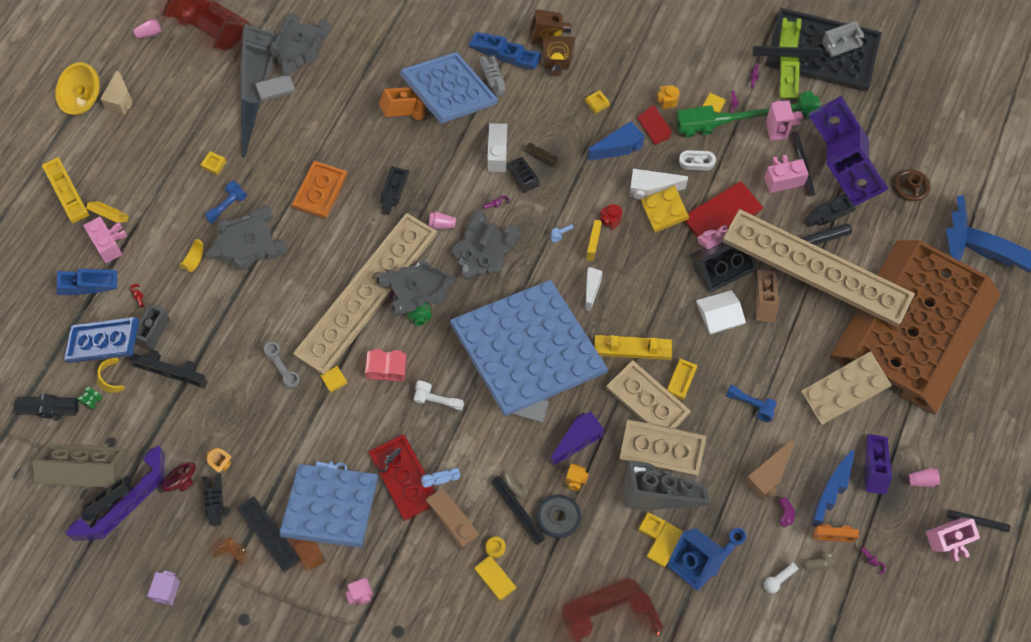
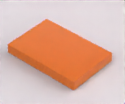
[292,161,348,219]

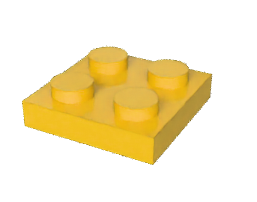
[641,185,689,233]

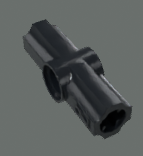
[14,394,79,419]

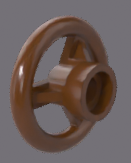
[894,169,931,201]

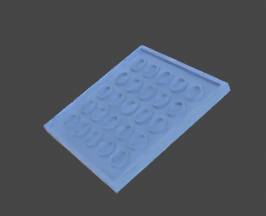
[450,280,608,416]

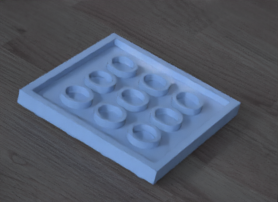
[400,52,498,124]
[280,464,378,548]

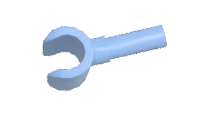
[550,224,574,242]

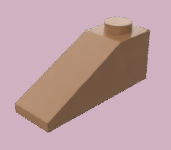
[755,269,779,323]
[745,440,794,500]
[426,488,479,550]

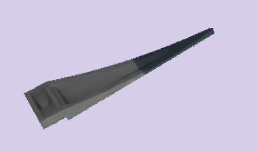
[240,24,278,158]

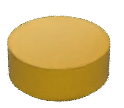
[485,537,506,559]

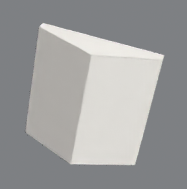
[696,290,746,335]

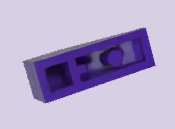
[551,411,604,466]
[865,434,892,495]

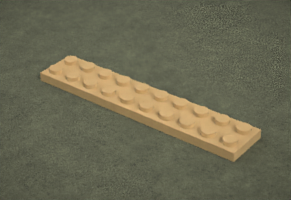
[722,209,915,327]
[293,213,437,375]

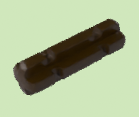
[525,143,558,167]

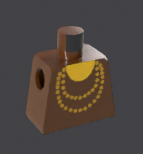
[529,9,571,44]
[542,35,576,76]

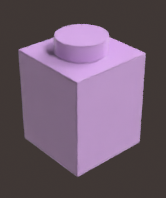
[148,571,180,606]

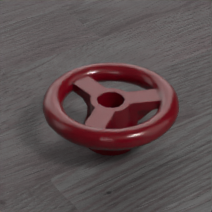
[162,462,196,492]

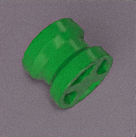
[77,386,103,410]

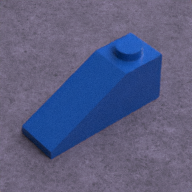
[588,121,645,161]

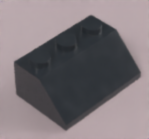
[690,242,758,293]

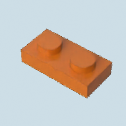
[813,524,859,543]

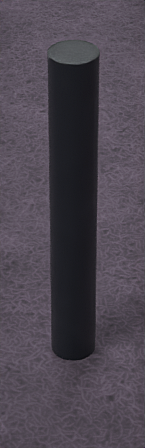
[947,509,1011,533]

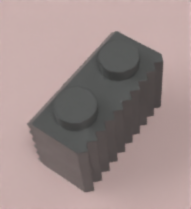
[135,304,171,351]

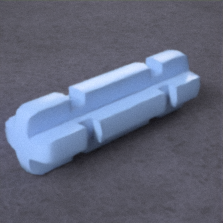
[421,468,460,487]

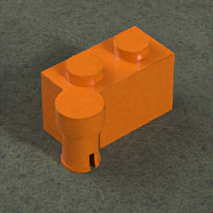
[379,87,426,120]

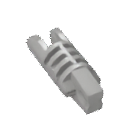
[479,56,505,97]

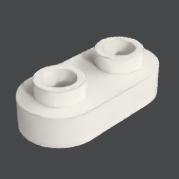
[679,150,716,170]

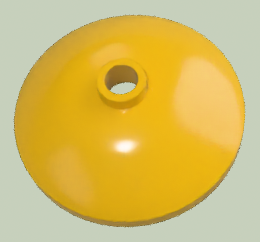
[55,62,99,115]

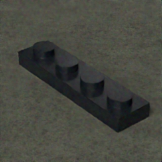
[237,496,301,573]

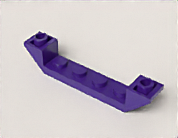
[65,445,165,541]

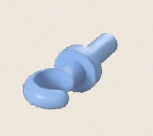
[316,461,347,470]

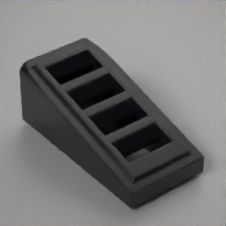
[506,157,539,193]

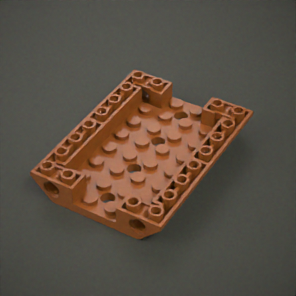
[830,240,1000,415]

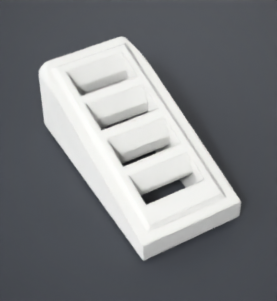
[585,267,603,311]

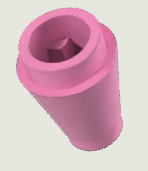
[133,19,161,39]
[428,211,456,229]
[908,467,940,487]

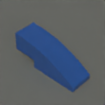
[56,269,117,295]

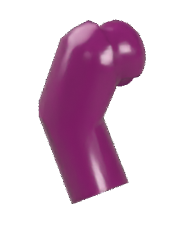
[778,497,796,528]

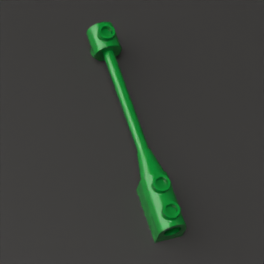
[675,91,820,138]

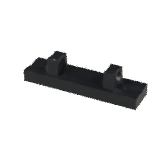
[128,349,208,389]

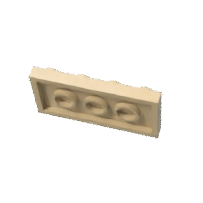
[801,351,892,425]
[606,360,691,429]
[620,419,707,475]

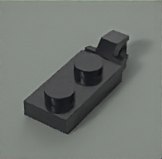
[380,166,409,215]
[804,194,856,228]

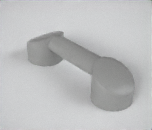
[264,342,299,388]

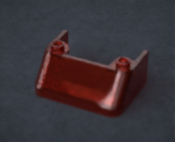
[162,0,252,51]
[562,578,663,642]

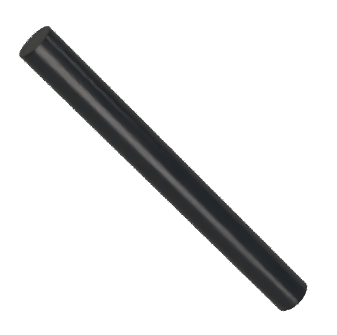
[791,131,815,197]

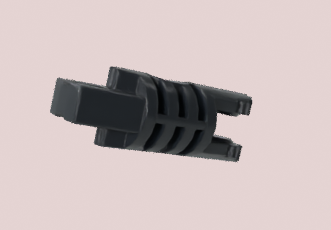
[203,473,224,527]

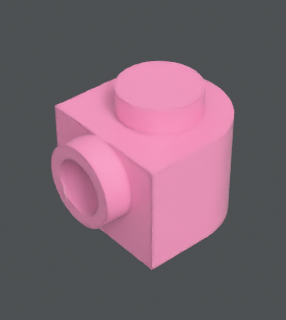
[346,578,373,605]

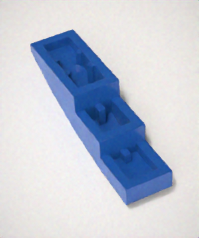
[469,32,541,70]
[946,195,968,262]
[965,227,1031,273]
[811,450,855,527]

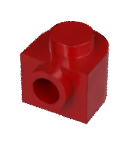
[599,204,623,230]

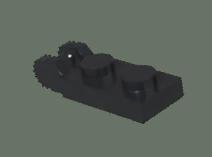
[81,476,132,521]

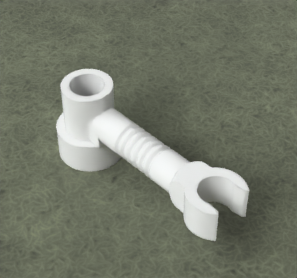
[413,381,464,411]

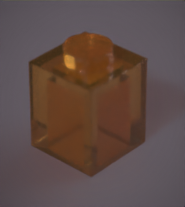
[294,540,326,572]

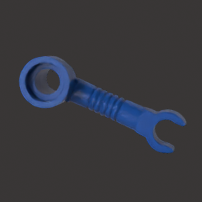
[205,180,247,224]
[726,385,777,422]
[712,528,746,577]

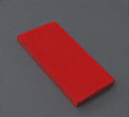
[683,181,764,237]
[368,434,436,522]

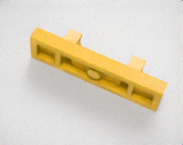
[42,157,90,224]
[594,335,672,360]

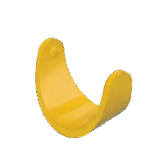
[178,239,204,272]
[96,358,125,393]

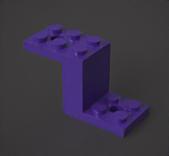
[809,95,888,206]

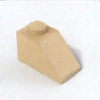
[101,71,132,115]

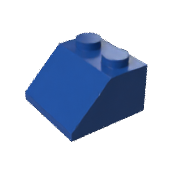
[666,528,727,590]

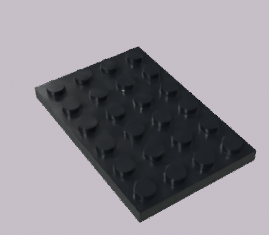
[764,7,882,92]

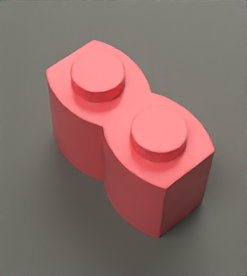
[365,349,407,381]

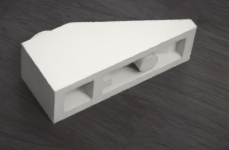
[488,123,507,172]
[629,169,688,199]

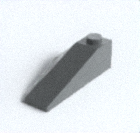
[623,460,710,510]

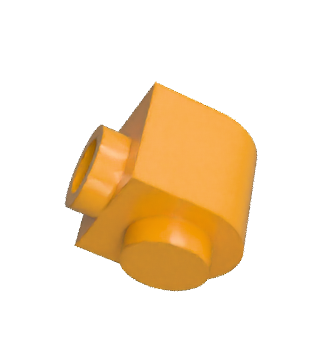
[657,85,680,109]
[206,448,232,473]
[564,463,589,491]

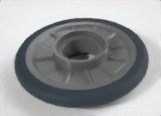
[536,495,581,538]

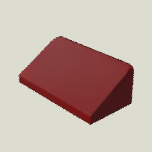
[637,105,672,145]

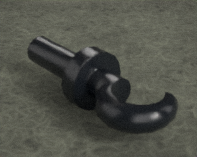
[376,447,402,473]

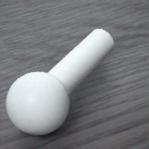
[763,562,798,593]

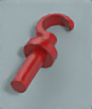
[130,284,144,308]

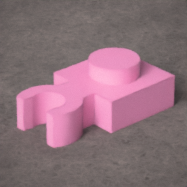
[697,225,728,249]

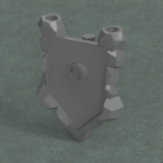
[269,12,332,76]
[207,205,287,270]
[452,210,520,280]
[376,260,455,316]

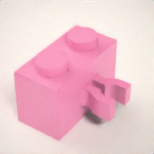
[765,101,803,141]
[764,155,809,193]
[83,217,127,263]
[926,518,980,562]

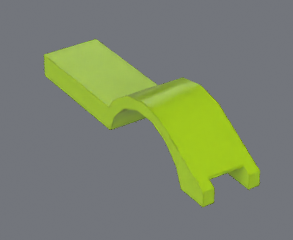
[779,18,801,99]

